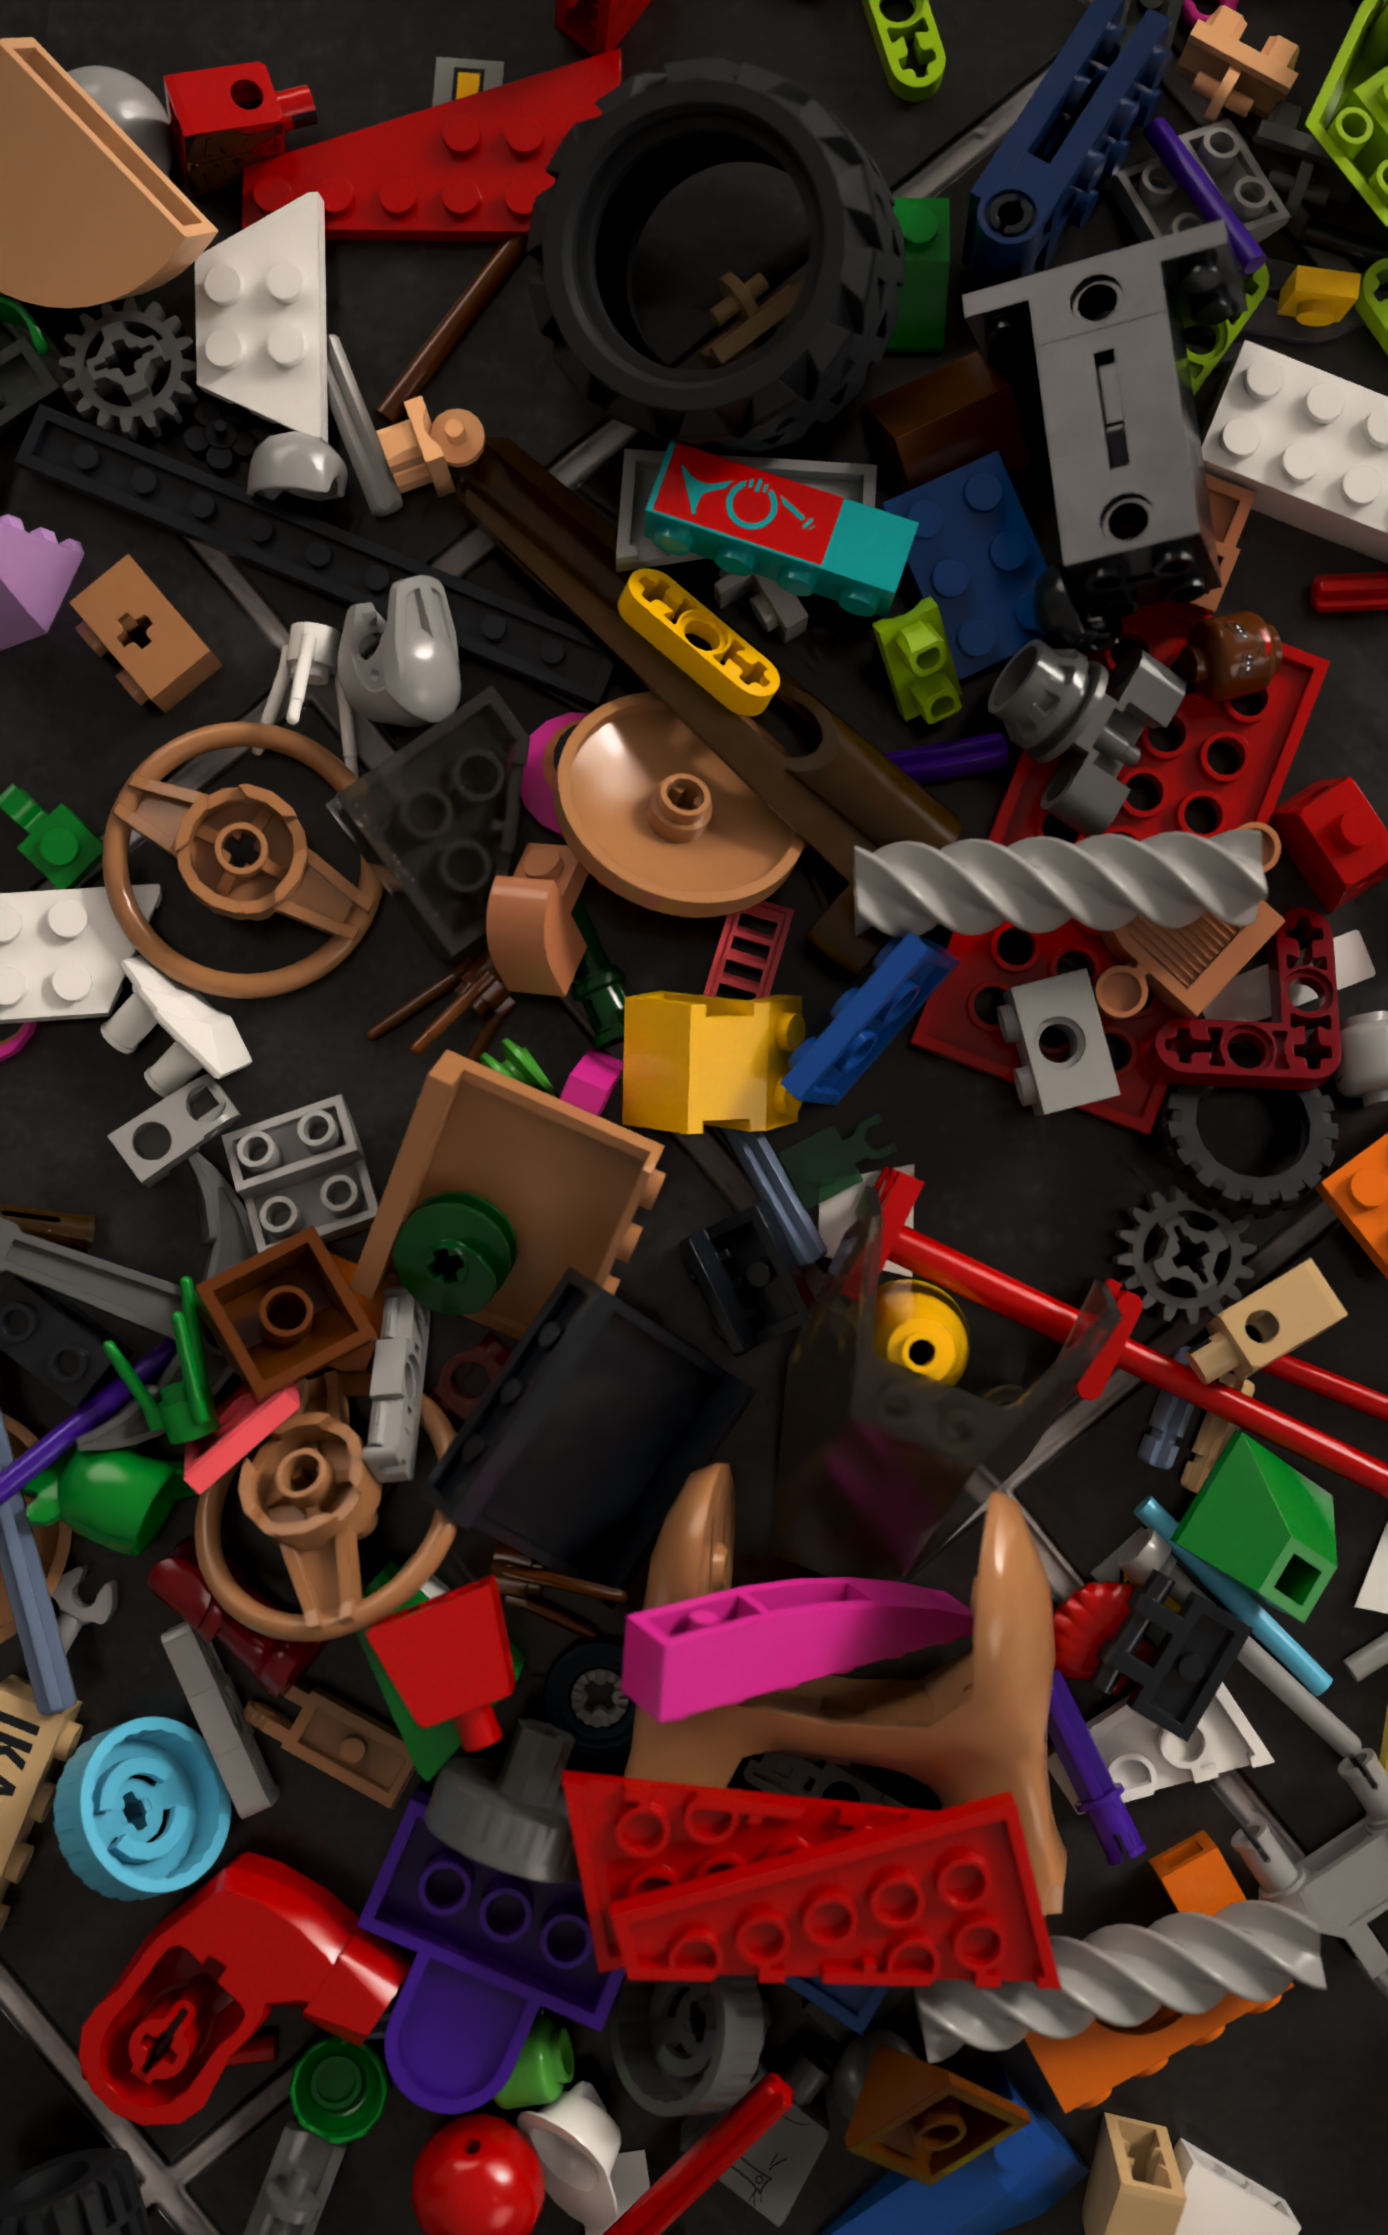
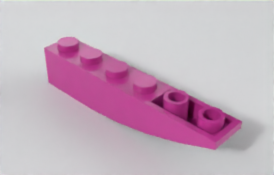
[621,1577,975,1723]

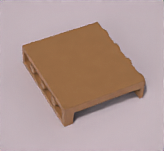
[349,1049,667,1341]

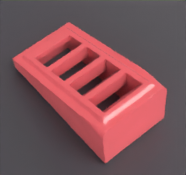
[703,900,795,999]

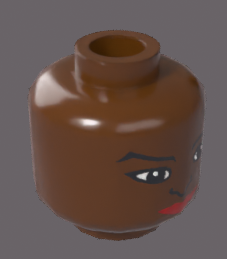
[1179,611,1283,702]

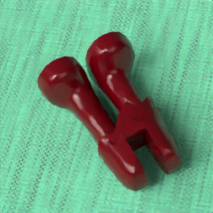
[147,1537,330,1699]

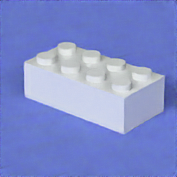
[1200,340,1388,564]

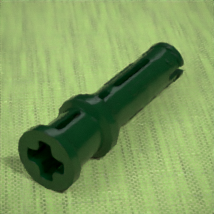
[570,895,627,1051]

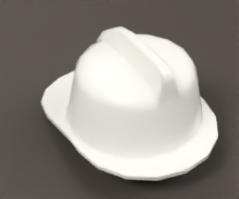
[516,2080,622,2229]

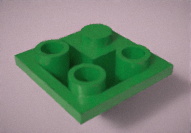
[1170,1430,1337,1623]

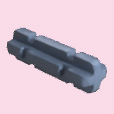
[1137,1346,1195,1470]

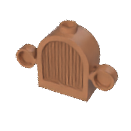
[1092,822,1286,1020]

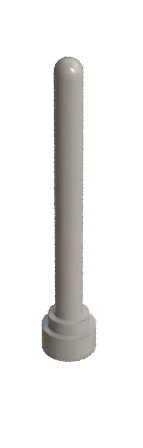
[1117,1528,1362,1759]

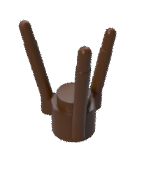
[366,949,517,1063]
[489,1541,628,1640]

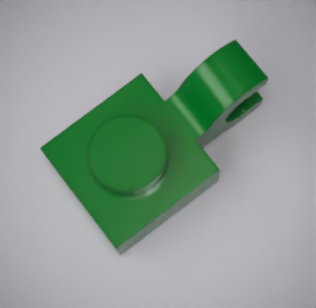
[0,783,103,890]

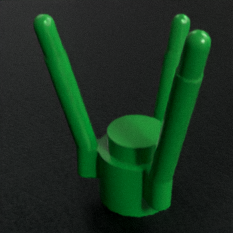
[103,1276,220,1444]

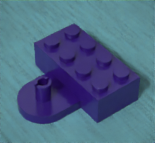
[357,1788,626,2114]

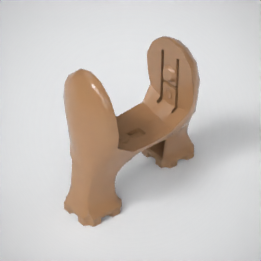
[624,1462,1068,1916]

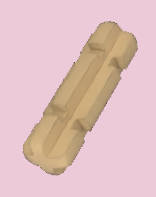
[1180,1373,1255,1493]

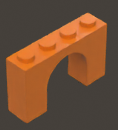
[1024,1829,1294,2114]

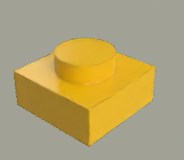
[1277,265,1361,327]

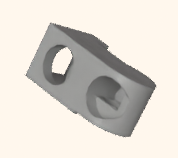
[107,1074,241,1188]

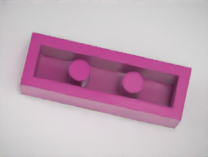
[560,1047,623,1117]

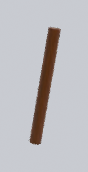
[374,234,528,425]

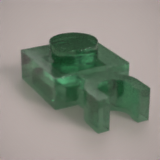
[777,1113,898,1211]

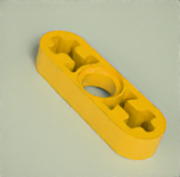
[617,568,780,717]

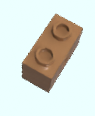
[69,554,223,713]

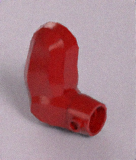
[78,1852,413,2125]

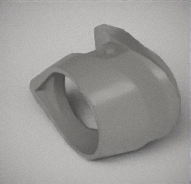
[337,575,461,727]

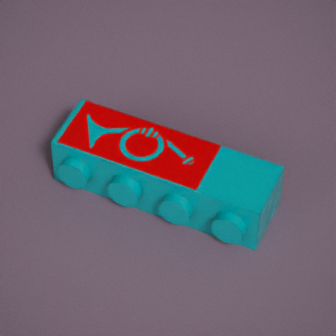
[644,440,919,618]

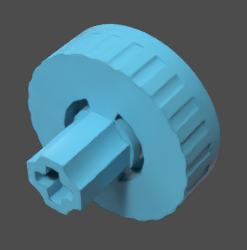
[53,1716,231,1901]

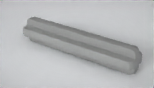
[327,334,403,517]

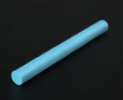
[1133,1496,1333,1697]

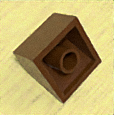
[195,1225,377,1402]

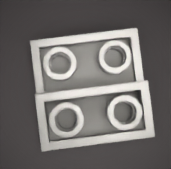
[1109,118,1291,244]
[221,1094,380,1253]

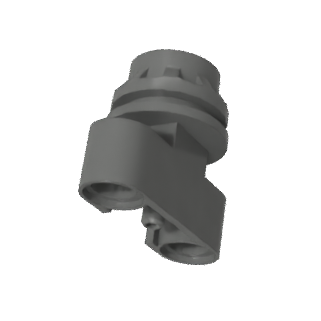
[988,639,1187,838]

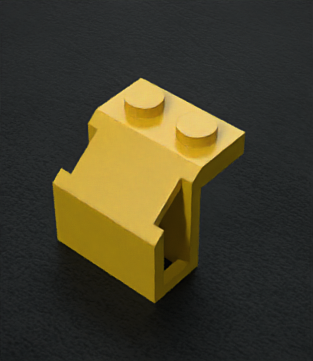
[622,991,806,1134]

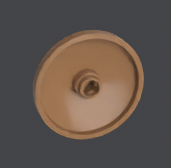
[553,691,805,918]

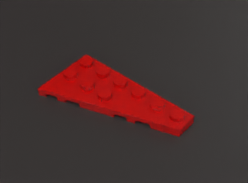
[242,48,622,242]
[562,1770,935,1973]
[609,1791,1062,1989]

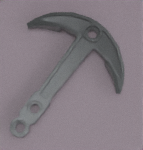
[0,1152,258,1450]

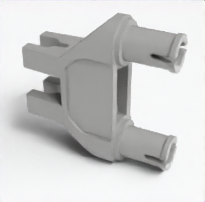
[1231,1748,1388,1979]

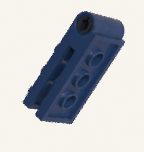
[962,0,1172,292]

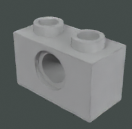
[997,968,1121,1117]

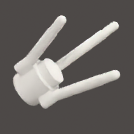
[252,622,359,779]

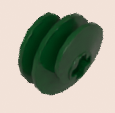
[393,1191,518,1316]

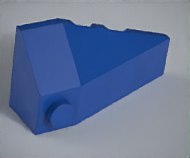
[819,2069,1091,2235]

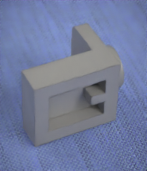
[714,569,809,644]

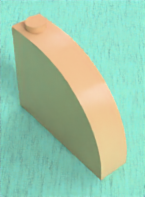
[0,37,218,308]

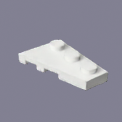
[1047,1682,1275,1815]

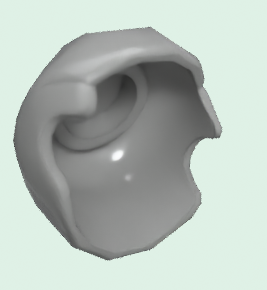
[247,431,348,501]

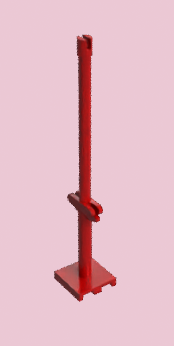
[829,1166,1388,1499]

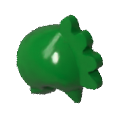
[21,1444,198,1556]

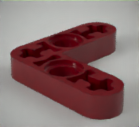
[1147,907,1342,1090]

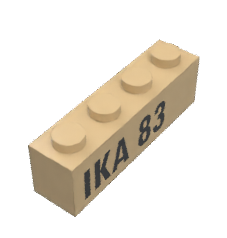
[0,1674,83,1933]

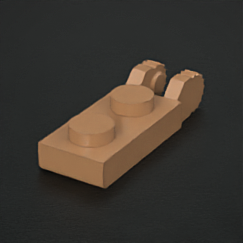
[241,1677,416,1810]

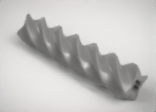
[852,829,1267,938]
[913,1891,1327,2064]

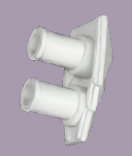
[100,955,253,1098]

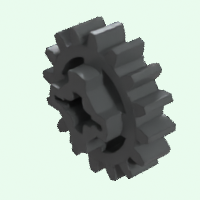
[59,296,198,442]
[1112,1185,1257,1324]

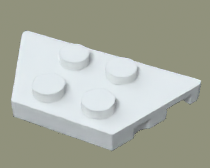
[195,191,328,443]
[0,883,162,1024]

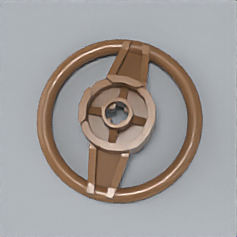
[102,721,386,999]
[194,1370,459,1642]

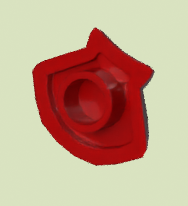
[1053,1581,1157,1696]

